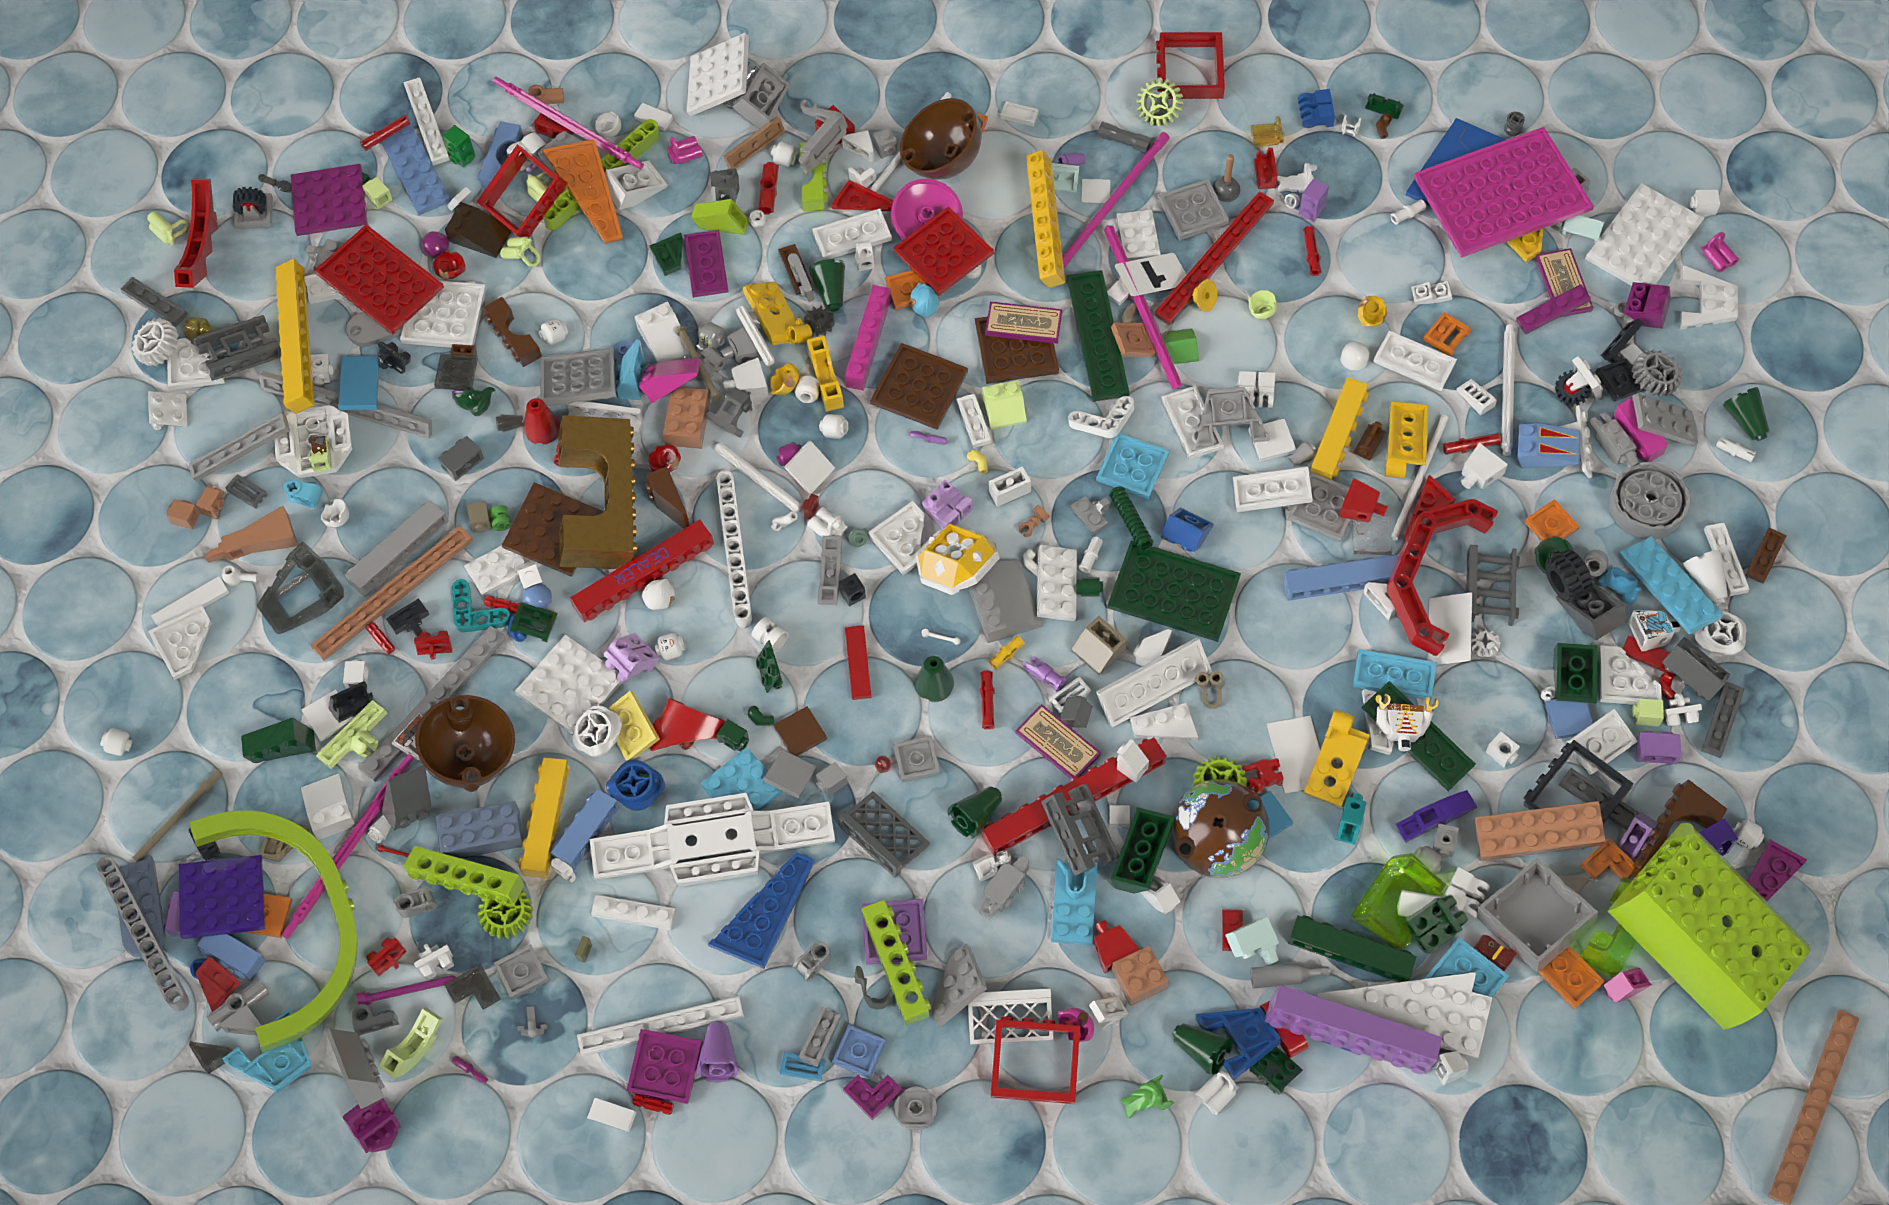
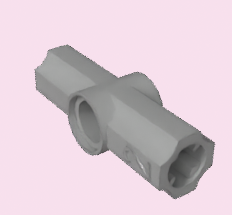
[206,979,269,1032]

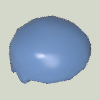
[522,583,552,609]

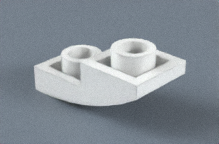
[1411,281,1453,304]
[587,1098,636,1132]

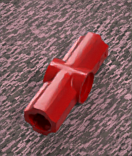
[758,162,779,215]

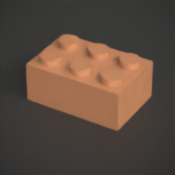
[663,387,710,449]

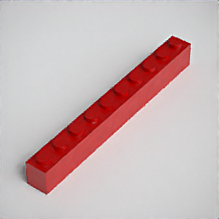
[982,737,1167,857]

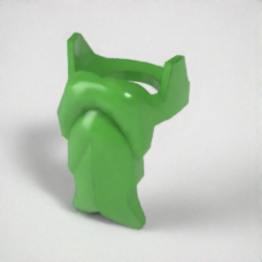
[1121,1074,1174,1118]

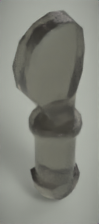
[258,174,292,193]

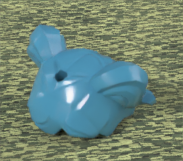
[1597,567,1641,604]

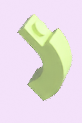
[379,1008,443,1078]

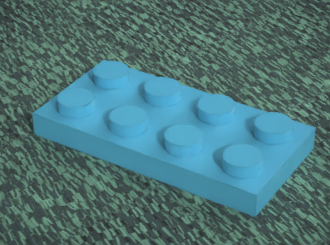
[1353,649,1437,700]

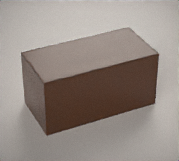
[450,344,477,361]

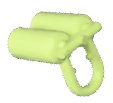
[526,172,551,202]
[147,211,189,245]
[500,237,540,267]

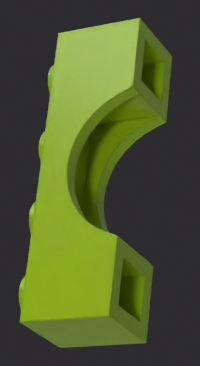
[800,142,828,211]

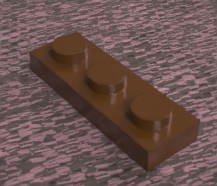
[778,244,813,295]
[1745,528,1787,584]

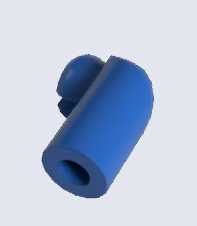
[508,616,527,642]

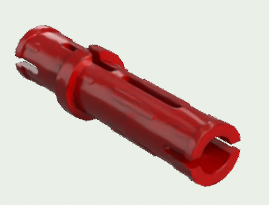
[360,115,411,151]
[1303,226,1322,276]
[1443,433,1501,455]
[979,670,995,730]

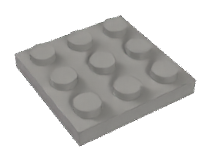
[1158,179,1229,240]
[1288,472,1351,542]

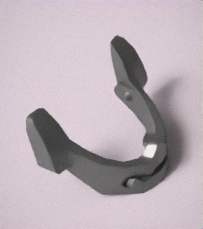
[855,966,904,1009]

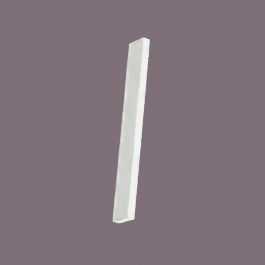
[577,996,744,1056]

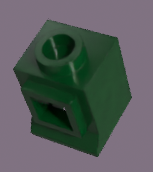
[716,719,749,751]

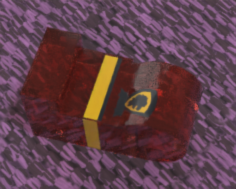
[1473,935,1517,972]

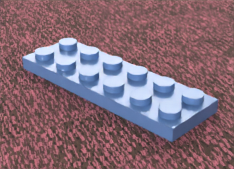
[382,122,451,216]

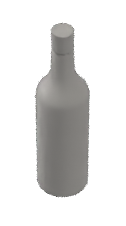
[1250,963,1330,988]

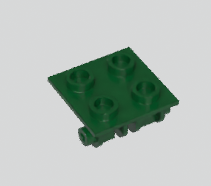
[756,640,783,693]
[1249,1047,1303,1095]

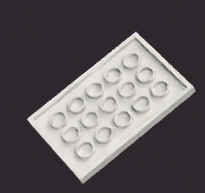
[1585,183,1704,286]

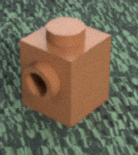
[167,499,200,529]

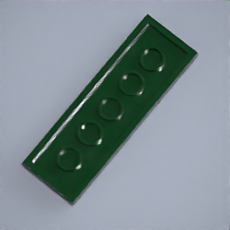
[1361,681,1476,792]

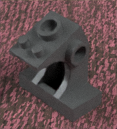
[710,168,740,203]
[705,387,753,438]

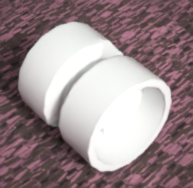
[752,617,789,653]

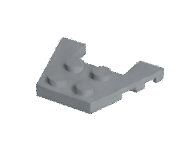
[1196,387,1270,448]

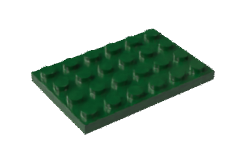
[1107,540,1241,642]

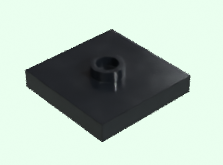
[1595,358,1645,402]

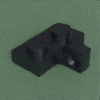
[385,598,430,637]

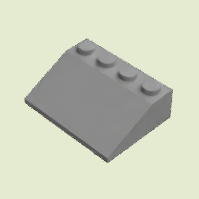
[968,560,1043,643]

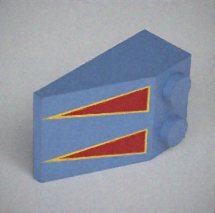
[1518,423,1580,468]

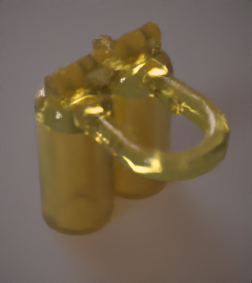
[1251,116,1284,147]

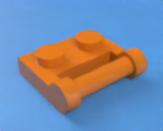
[1423,312,1471,356]

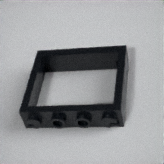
[1523,740,1634,849]

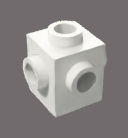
[311,354,334,384]

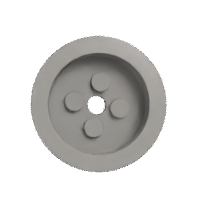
[1609,462,1691,540]

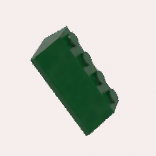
[1110,807,1175,894]

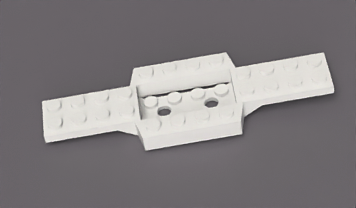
[590,793,835,887]

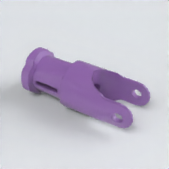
[1023,656,1067,692]

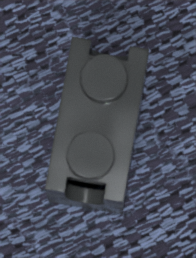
[438,436,484,481]

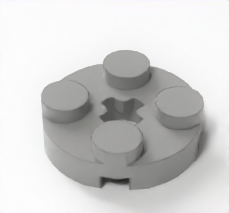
[895,1087,937,1131]

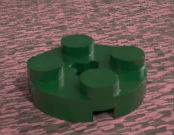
[1534,536,1574,574]

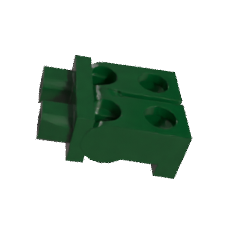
[1403,894,1469,954]

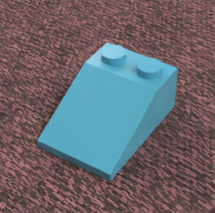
[615,339,646,400]

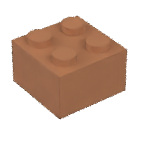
[1112,946,1169,1006]

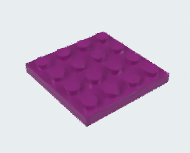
[290,163,368,236]

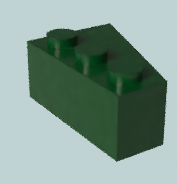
[241,717,316,763]

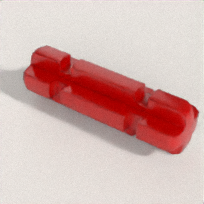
[484,595,520,614]
[366,622,395,654]
[632,1094,674,1115]

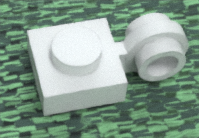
[972,850,1012,882]

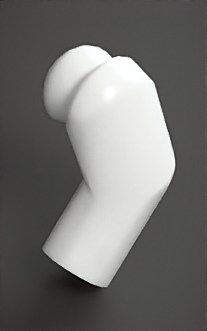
[771,512,797,531]
[1023,549,1038,576]

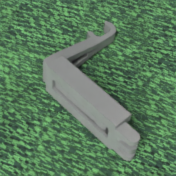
[799,100,848,174]

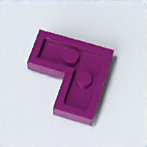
[843,1075,903,1120]

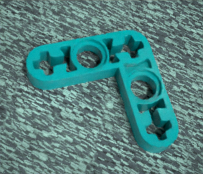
[452,579,511,632]

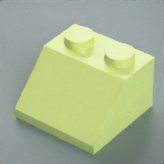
[982,380,1027,430]

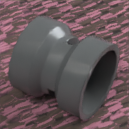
[1504,111,1525,136]

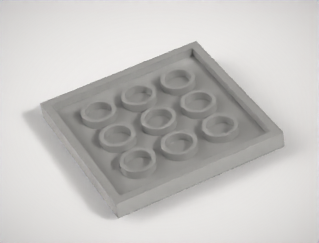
[540,348,616,406]

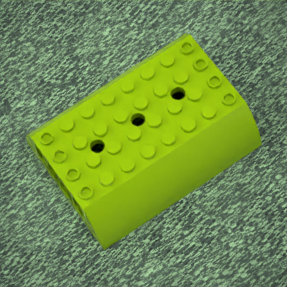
[1607,823,1811,1030]

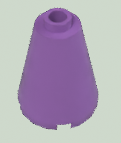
[696,1021,739,1082]

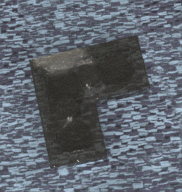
[444,964,501,1010]

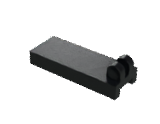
[1601,318,1644,363]

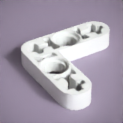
[1068,396,1135,438]

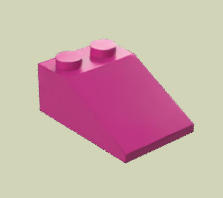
[639,358,701,403]

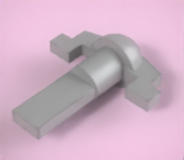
[517,1006,547,1038]

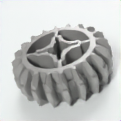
[1631,349,1683,397]

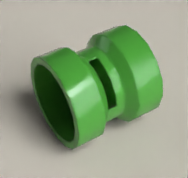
[489,505,511,531]

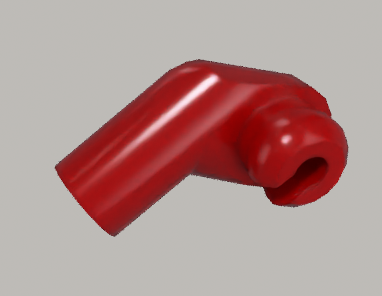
[1659,671,1676,700]

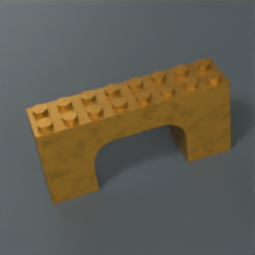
[558,415,637,569]

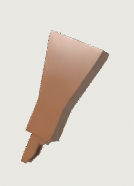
[204,506,298,563]

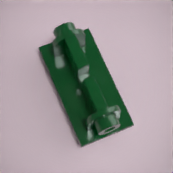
[1365,93,1404,119]

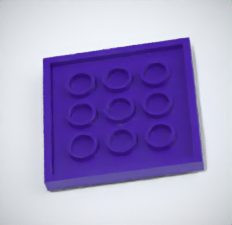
[179,855,265,939]

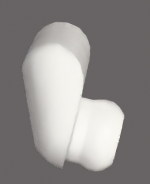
[1541,685,1555,701]

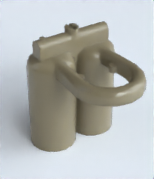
[1195,671,1225,709]

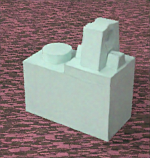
[1225,917,1279,965]

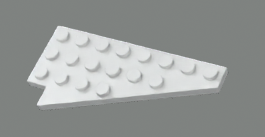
[1317,973,1492,1059]

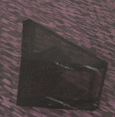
[189,1041,233,1074]

